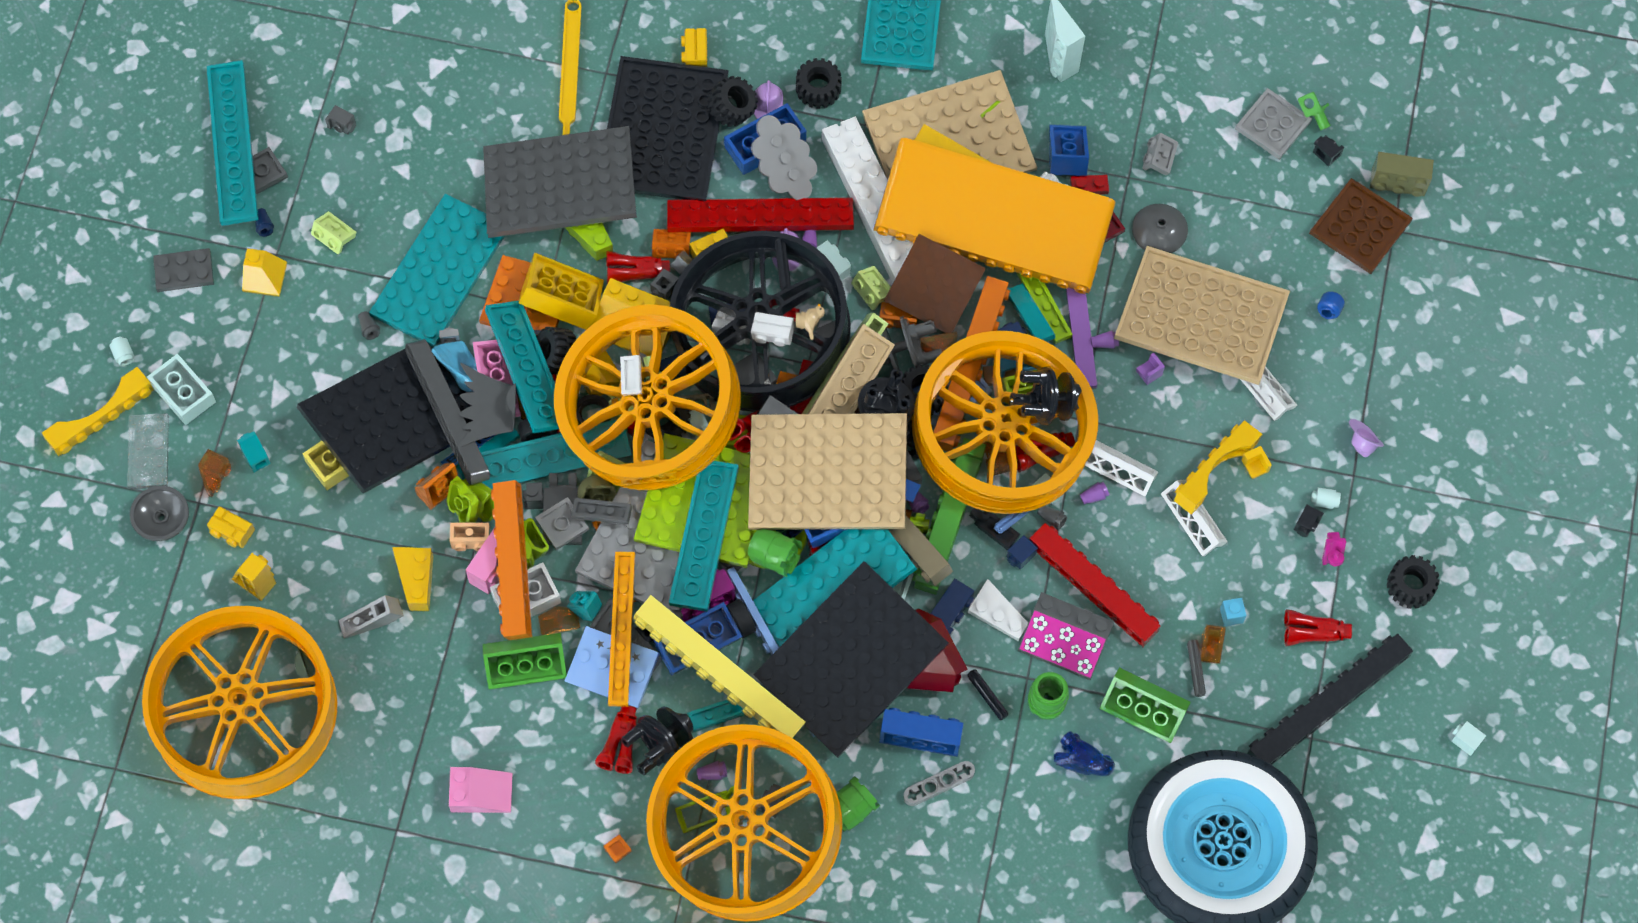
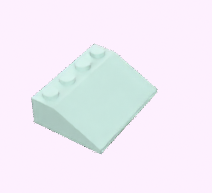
[1045,0,1085,82]

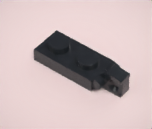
[969,508,1020,550]

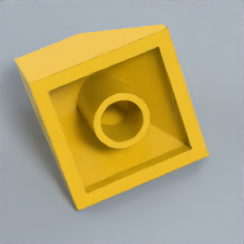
[242,248,287,297]

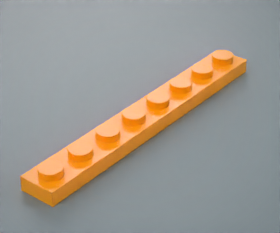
[608,552,636,707]

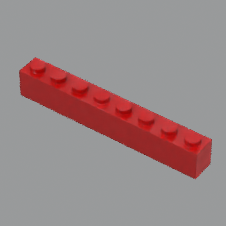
[1029,523,1161,647]

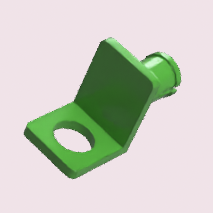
[1298,92,1331,131]

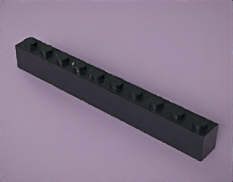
[1247,633,1413,765]

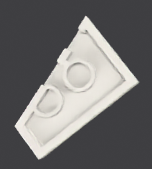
[968,579,1028,642]

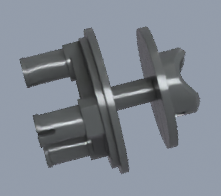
[883,316,942,372]

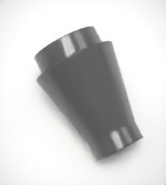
[358,311,380,340]
[1037,506,1067,529]

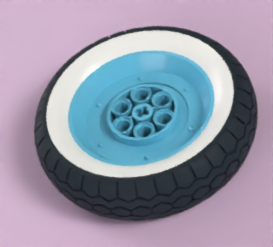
[1128,750,1318,923]

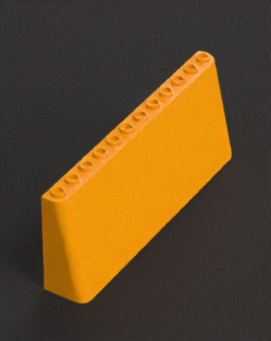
[873,138,1116,294]

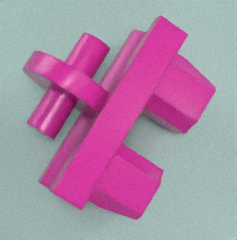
[1322,532,1346,567]

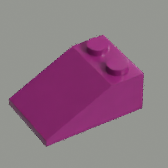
[681,569,736,622]

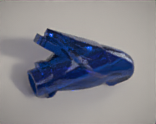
[1054,731,1115,776]

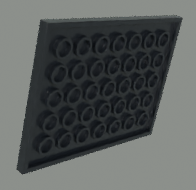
[607,56,729,201]
[297,344,473,493]
[753,561,949,758]

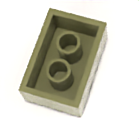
[1370,151,1434,197]

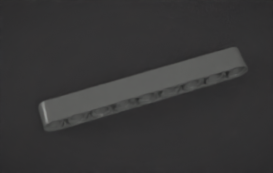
[405,339,490,485]

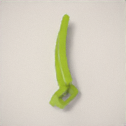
[675,786,734,833]

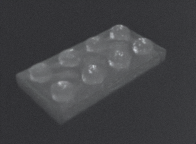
[127,413,169,489]

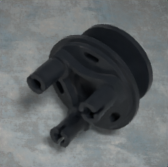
[1010,367,1082,425]
[858,369,915,423]
[621,706,694,776]

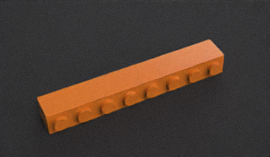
[491,480,532,640]

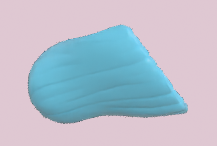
[431,341,477,392]

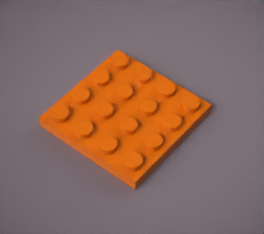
[479,255,559,330]

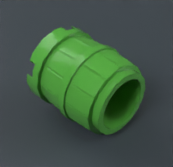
[748,529,802,577]
[1028,672,1069,720]
[837,776,880,832]

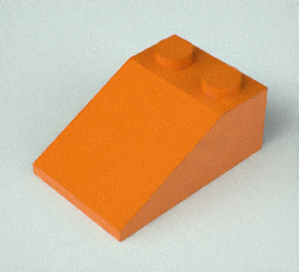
[414,463,458,510]

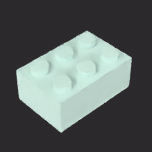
[147,354,216,425]

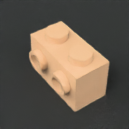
[450,523,491,551]

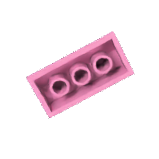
[473,340,520,417]

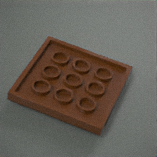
[1309,178,1413,274]
[884,234,986,335]

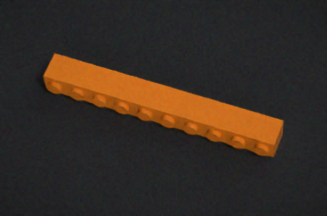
[933,276,1011,452]

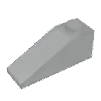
[339,595,404,638]

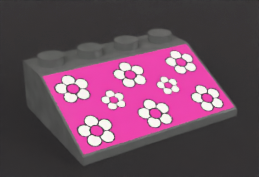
[1018,592,1114,680]

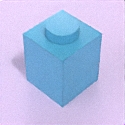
[1220,598,1247,627]

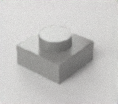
[439,328,460,344]

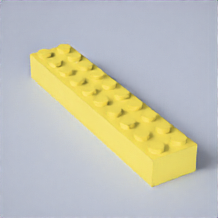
[633,595,805,738]

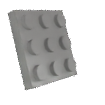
[1235,88,1312,160]

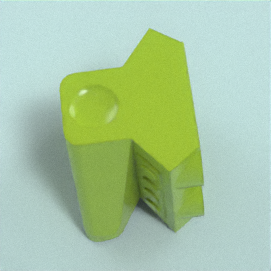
[446,476,494,523]
[524,518,549,570]

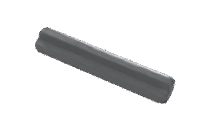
[1187,640,1206,697]

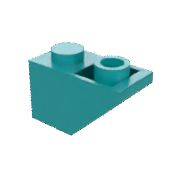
[237,431,271,473]
[567,591,602,621]

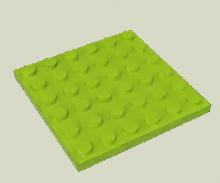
[634,433,757,568]

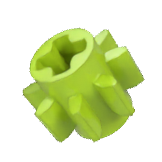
[910,513,930,534]

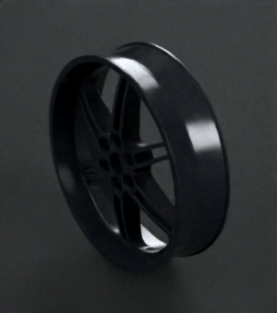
[669,231,851,412]

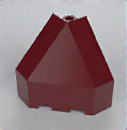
[907,608,968,692]

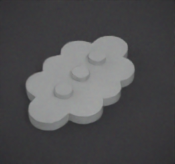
[751,115,817,200]

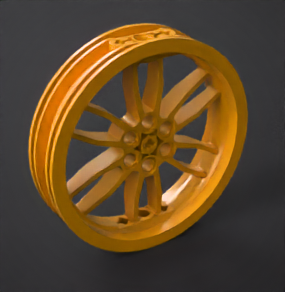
[554,305,741,490]
[912,331,1098,514]

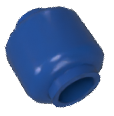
[1317,292,1345,319]

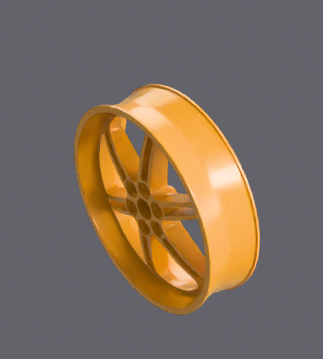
[142,606,338,799]
[646,724,842,922]

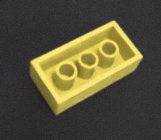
[302,441,349,490]

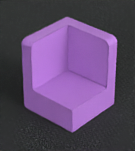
[1136,353,1165,385]

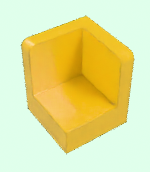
[1242,446,1272,479]

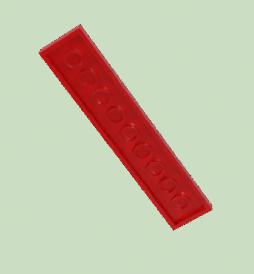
[667,198,854,232]

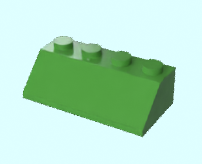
[483,633,567,689]
[1099,667,1191,743]

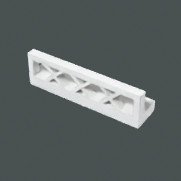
[1240,366,1297,421]
[1085,440,1158,496]
[1161,480,1228,556]

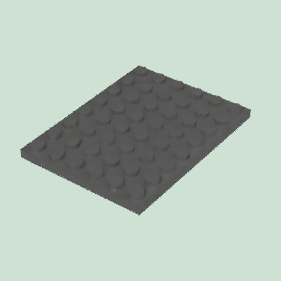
[483,126,637,238]

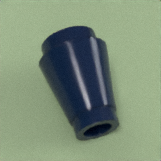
[255,208,274,237]

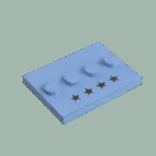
[565,626,660,709]

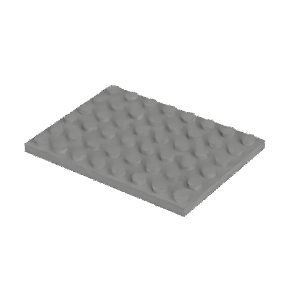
[575,440,683,619]

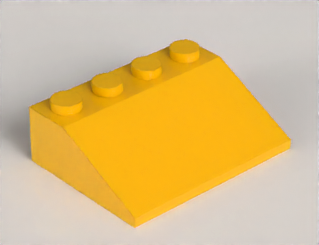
[519,252,604,330]
[592,278,671,356]

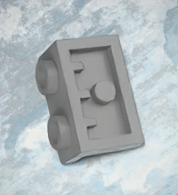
[1142,133,1178,176]

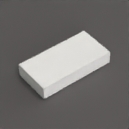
[620,355,642,396]

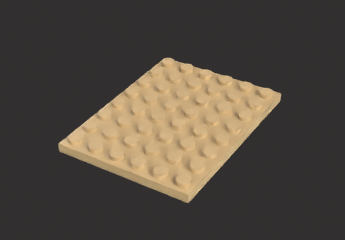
[862,70,1037,180]
[1114,246,1290,385]
[748,413,907,530]

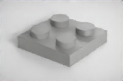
[535,497,589,550]

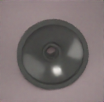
[1132,204,1188,253]
[130,486,189,541]

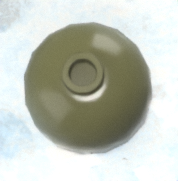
[577,475,617,502]

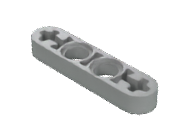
[903,761,975,806]

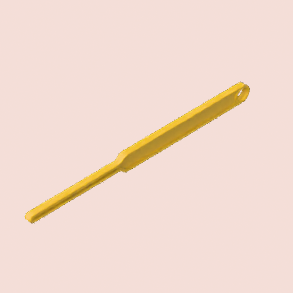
[559,0,582,135]

